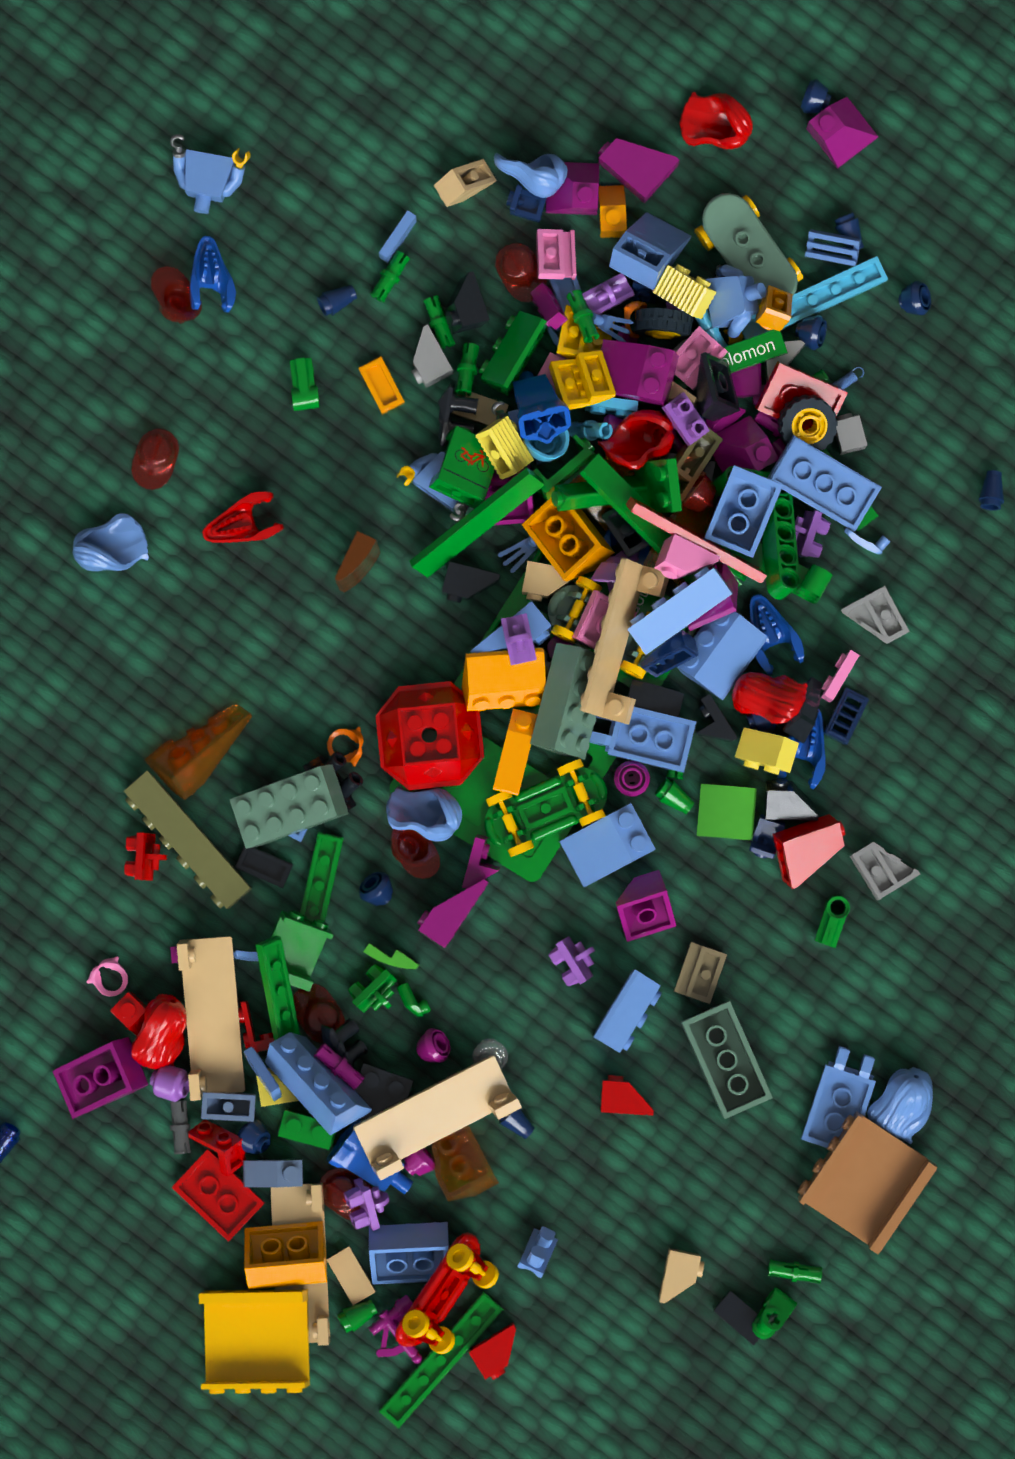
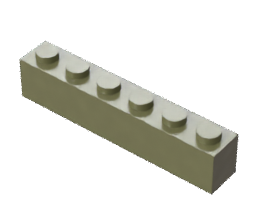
[124,771,252,909]

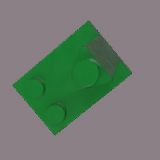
[551,458,682,513]

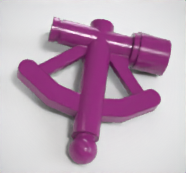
[368,1295,422,1364]

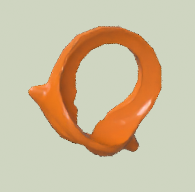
[624,301,647,338]
[327,726,364,767]

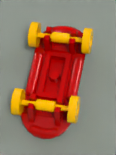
[395,1232,499,1354]

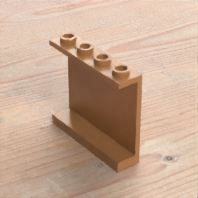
[797,1111,937,1255]

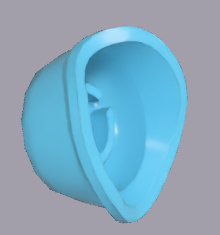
[524,430,569,462]

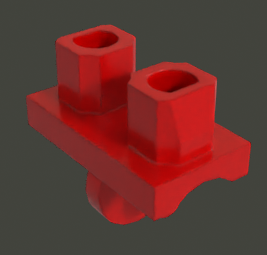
[124,832,167,881]

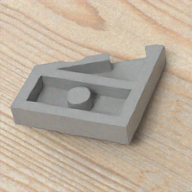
[841,586,910,644]
[850,842,920,900]

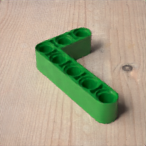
[713,466,800,600]
[714,542,833,604]

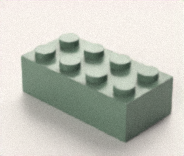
[530,643,596,760]
[229,764,349,849]
[681,1001,773,1119]

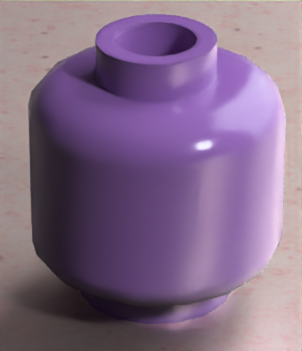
[150,1066,189,1102]

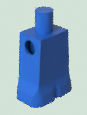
[513,371,571,444]
[326,1119,413,1194]

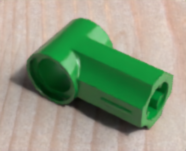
[290,358,320,411]
[814,895,850,948]

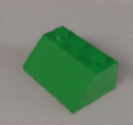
[479,311,547,397]

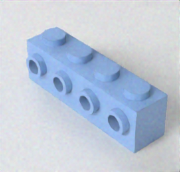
[628,566,733,655]

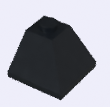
[696,352,740,421]

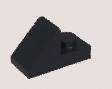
[601,508,650,558]
[696,694,737,742]

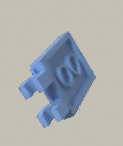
[590,707,696,773]
[801,1046,876,1148]

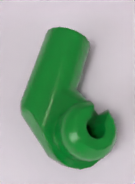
[397,983,431,1017]

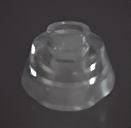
[472,1038,508,1069]

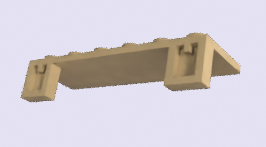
[580,558,669,725]
[177,936,245,1101]
[353,1055,522,1180]
[271,1183,330,1345]

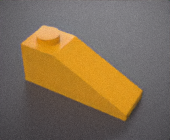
[493,708,538,796]

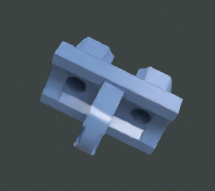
[517,1227,558,1278]

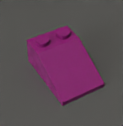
[601,339,679,406]
[417,879,489,948]
[53,1037,149,1119]

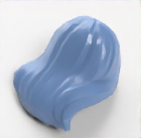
[494,153,568,198]
[73,513,149,572]
[386,786,462,842]
[867,1067,933,1144]

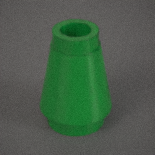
[654,778,694,814]
[337,1299,378,1333]

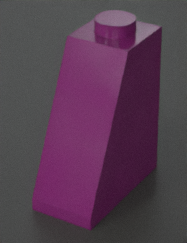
[598,138,679,203]

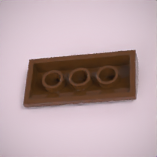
[335,531,381,593]

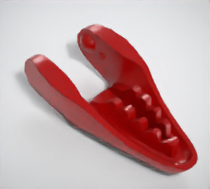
[203,492,284,543]

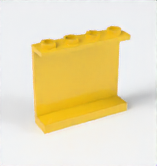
[199,1289,310,1394]

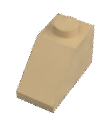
[434,159,497,207]
[522,561,578,602]
[658,1248,704,1303]

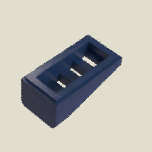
[640,630,699,678]
[824,687,869,745]

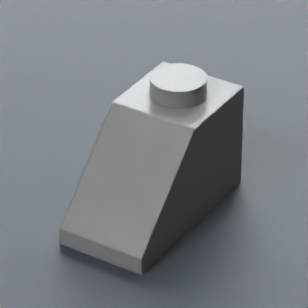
[411,325,453,388]

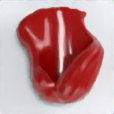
[680,92,753,149]
[598,410,675,470]
[732,672,808,724]
[131,994,187,1069]

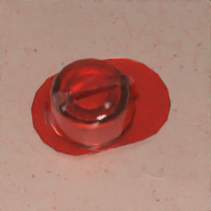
[495,243,547,302]
[151,266,202,324]
[131,429,179,490]
[681,471,717,513]
[391,829,440,879]
[293,984,345,1043]
[320,1168,376,1221]

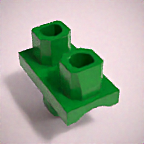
[348,964,398,1013]

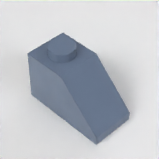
[201,1092,256,1122]
[243,1158,303,1187]

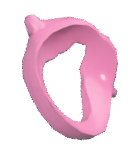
[86,956,128,997]

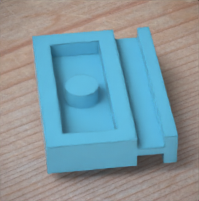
[585,398,639,418]

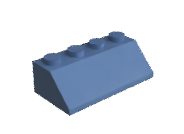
[265,1032,372,1135]

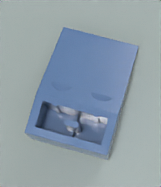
[609,212,691,290]

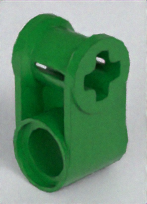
[752,1287,797,1339]

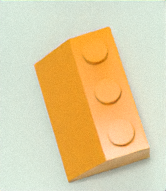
[522,498,615,581]
[462,648,546,711]
[244,1221,327,1289]

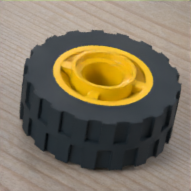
[634,308,693,340]
[777,394,838,450]

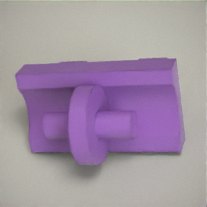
[583,273,635,315]
[662,392,710,446]
[795,510,831,558]
[501,613,537,666]
[548,936,595,986]
[344,1177,389,1231]

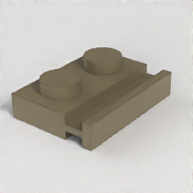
[674,942,727,1004]

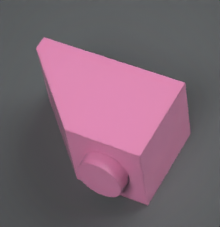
[654,534,720,579]

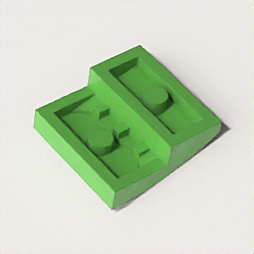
[697,784,757,841]
[363,943,420,969]

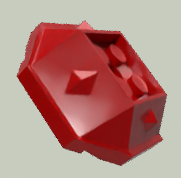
[376,681,484,791]

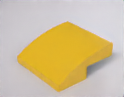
[556,305,615,359]
[549,350,616,410]

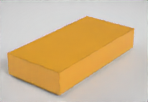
[358,356,405,414]

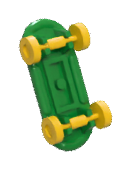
[484,759,607,857]

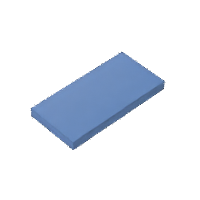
[768,435,882,532]

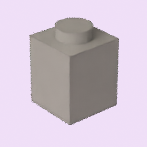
[835,413,867,455]

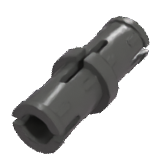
[170,1100,191,1154]

